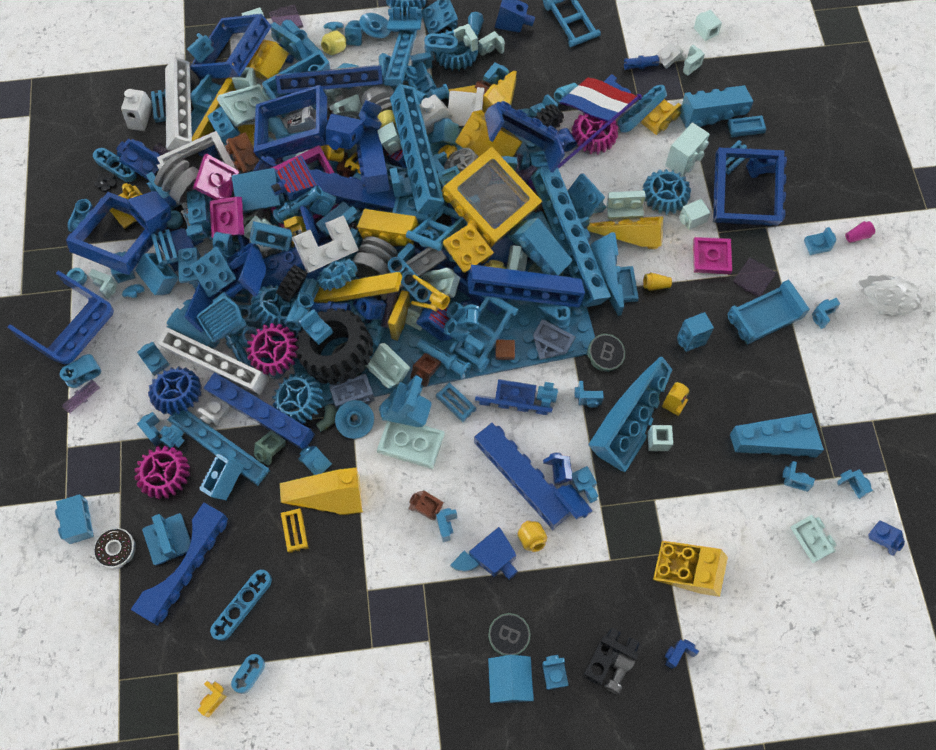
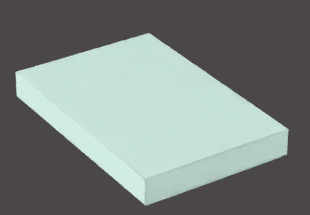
[217,84,270,127]
[377,421,445,469]

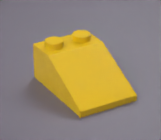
[455,110,523,157]

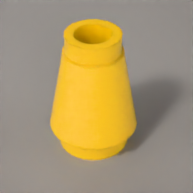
[643,272,672,291]

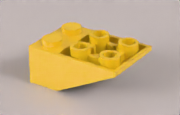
[232,40,289,81]
[653,540,728,597]

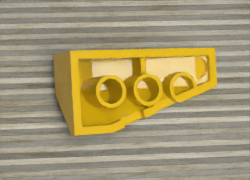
[483,71,517,112]
[587,216,663,249]
[280,467,363,515]

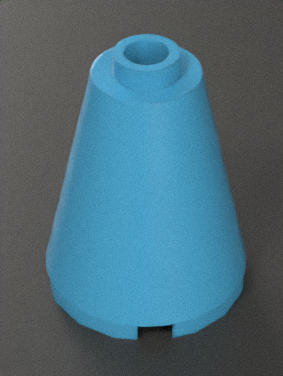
[166,299,220,349]

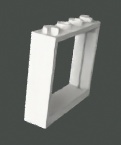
[157,131,236,220]

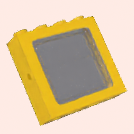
[442,147,542,248]

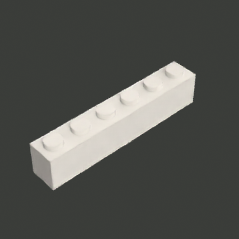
[165,56,192,151]
[157,328,269,396]

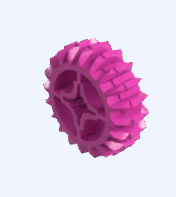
[571,113,618,155]
[246,323,299,376]
[134,445,190,499]

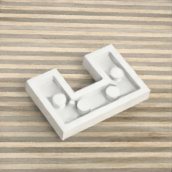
[291,215,358,273]

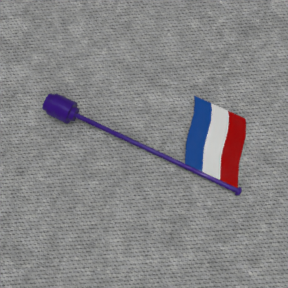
[526,77,642,192]

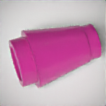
[845,221,875,243]

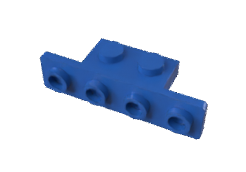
[475,379,553,415]

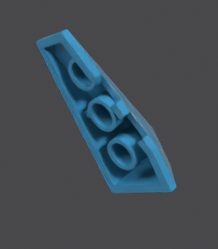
[590,232,624,316]

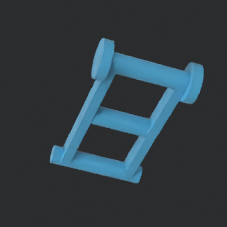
[543,0,601,47]
[406,202,468,251]
[449,296,519,372]

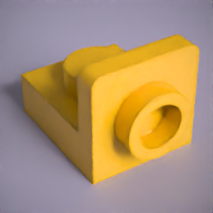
[198,681,227,717]

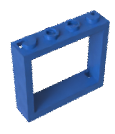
[190,13,272,79]
[254,85,327,160]
[713,147,787,226]
[66,192,168,275]

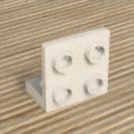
[448,87,485,127]

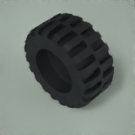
[295,308,373,385]

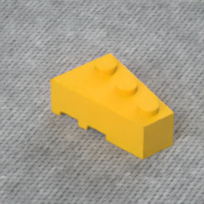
[357,209,419,246]

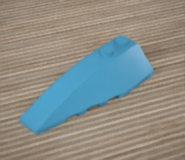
[588,357,672,472]

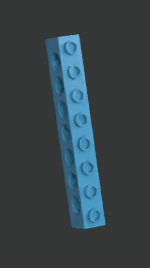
[390,84,444,215]
[531,167,611,308]

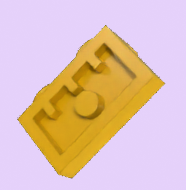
[641,99,681,135]

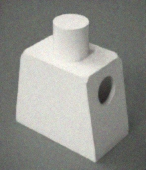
[121,89,153,131]
[420,95,453,135]

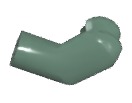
[316,404,337,432]

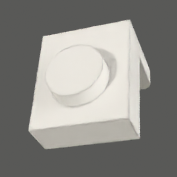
[656,41,685,69]

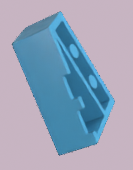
[507,218,573,276]

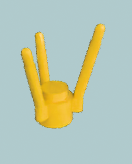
[411,275,450,312]

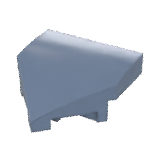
[533,319,576,360]

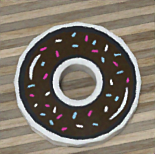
[93,528,136,569]

